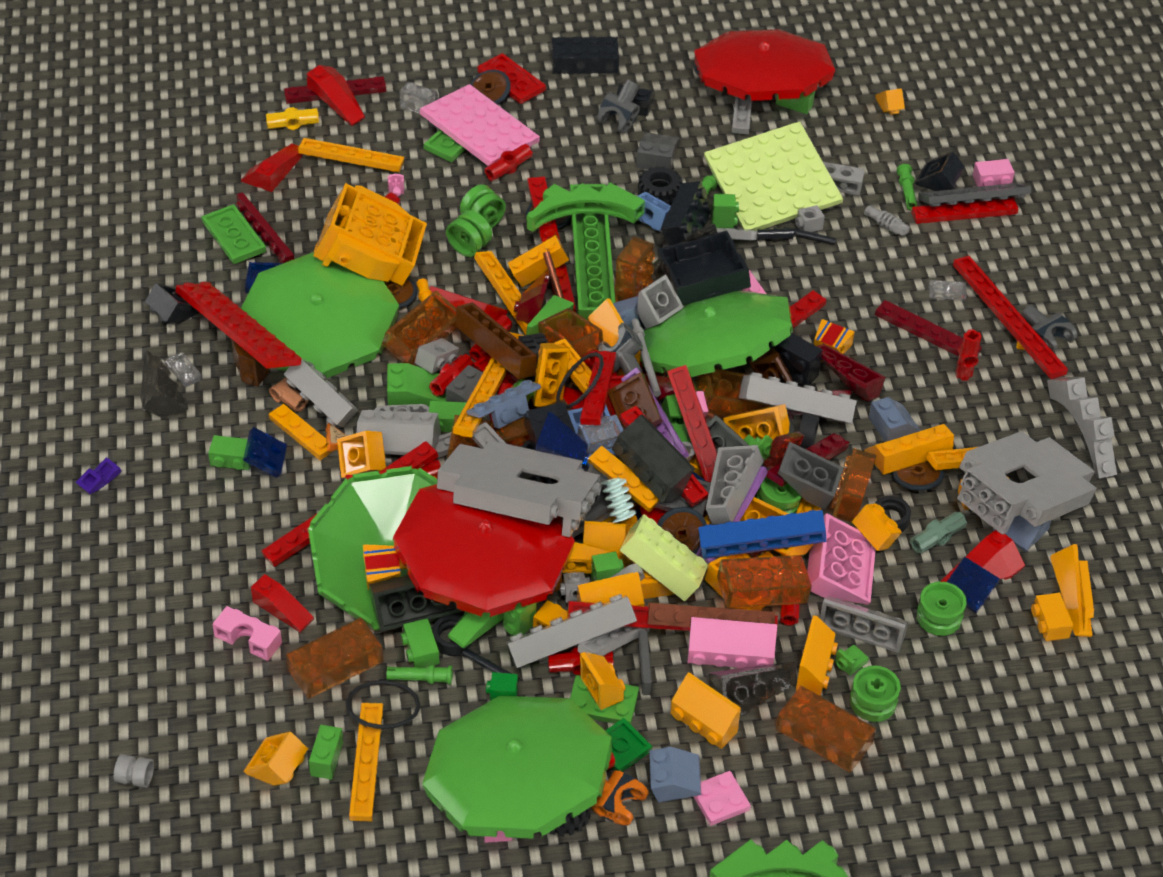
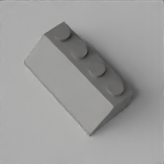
[356,410,441,455]
[820,596,909,653]

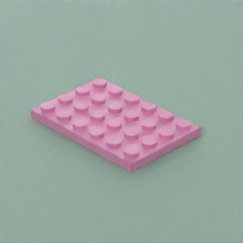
[419,84,540,166]

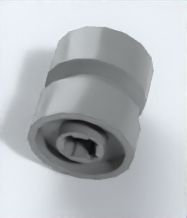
[114,754,154,788]

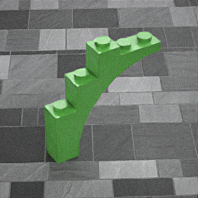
[526,183,645,232]
[710,840,848,877]

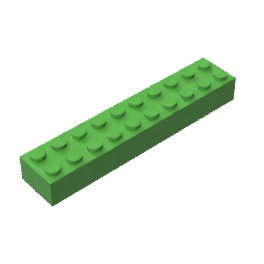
[570,184,615,326]

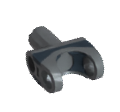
[597,79,640,134]
[1021,305,1077,352]
[598,323,643,375]

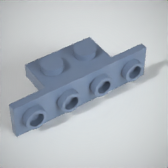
[467,380,541,428]

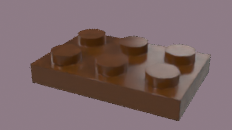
[608,372,663,430]

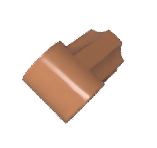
[269,378,308,412]

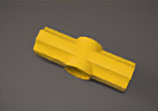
[266,107,319,130]

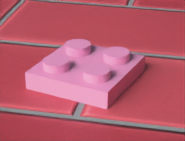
[693,771,751,826]

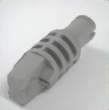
[864,205,910,236]

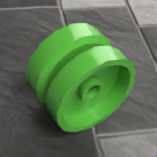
[460,185,506,228]
[446,210,492,257]
[755,477,802,514]
[916,582,966,636]
[850,666,901,722]

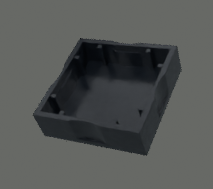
[657,230,751,306]

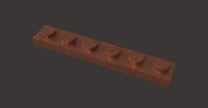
[647,602,775,627]

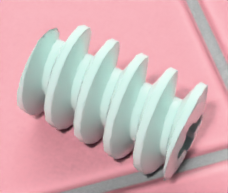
[601,477,636,523]

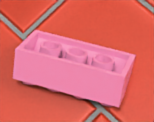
[688,617,777,671]

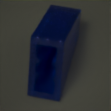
[535,412,590,465]

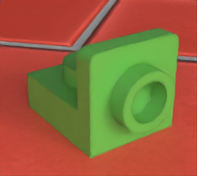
[744,434,779,460]
[835,644,869,676]

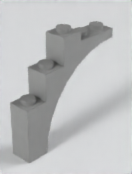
[1047,377,1117,478]

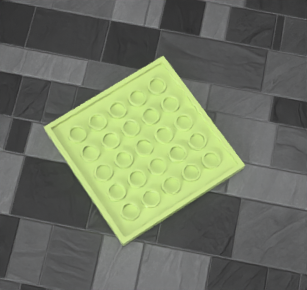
[704,121,843,230]

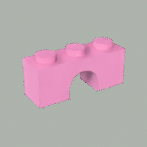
[212,606,282,661]

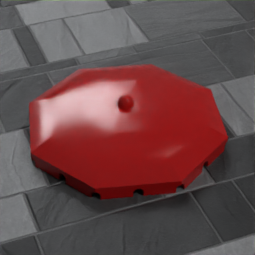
[694,29,835,101]
[393,484,575,617]

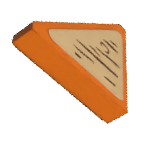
[325,423,347,451]

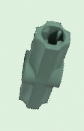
[910,512,967,554]

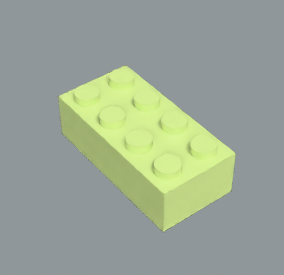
[619,514,708,601]

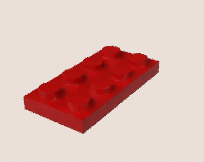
[477,53,546,104]

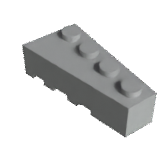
[284,358,358,427]
[706,445,763,525]

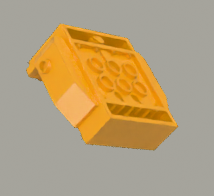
[313,183,427,286]

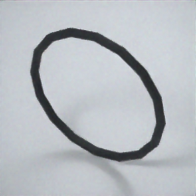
[556,352,604,409]
[345,680,421,729]

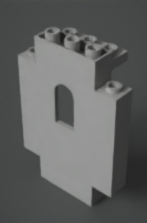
[957,431,1097,535]
[437,440,602,537]

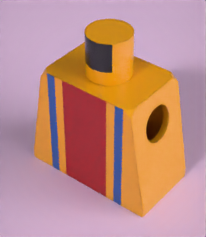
[814,319,855,362]
[363,545,407,590]

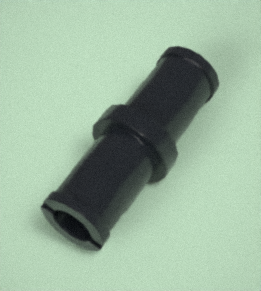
[757,227,794,241]

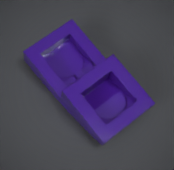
[76,457,122,494]

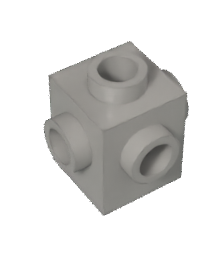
[560,572,589,603]

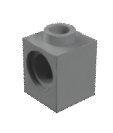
[795,205,825,232]

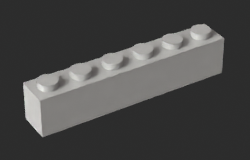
[739,372,856,423]
[506,594,637,668]

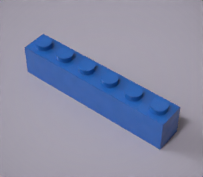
[698,510,827,559]

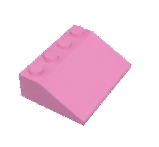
[805,513,876,605]

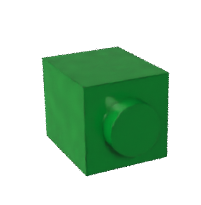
[486,672,518,701]

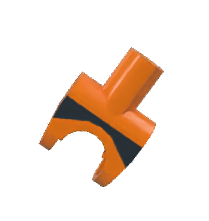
[592,771,649,826]

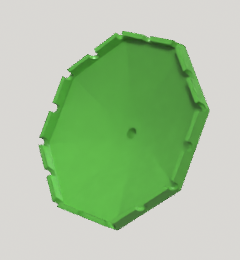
[241,252,399,379]
[640,290,793,377]
[308,466,441,631]
[422,696,612,839]

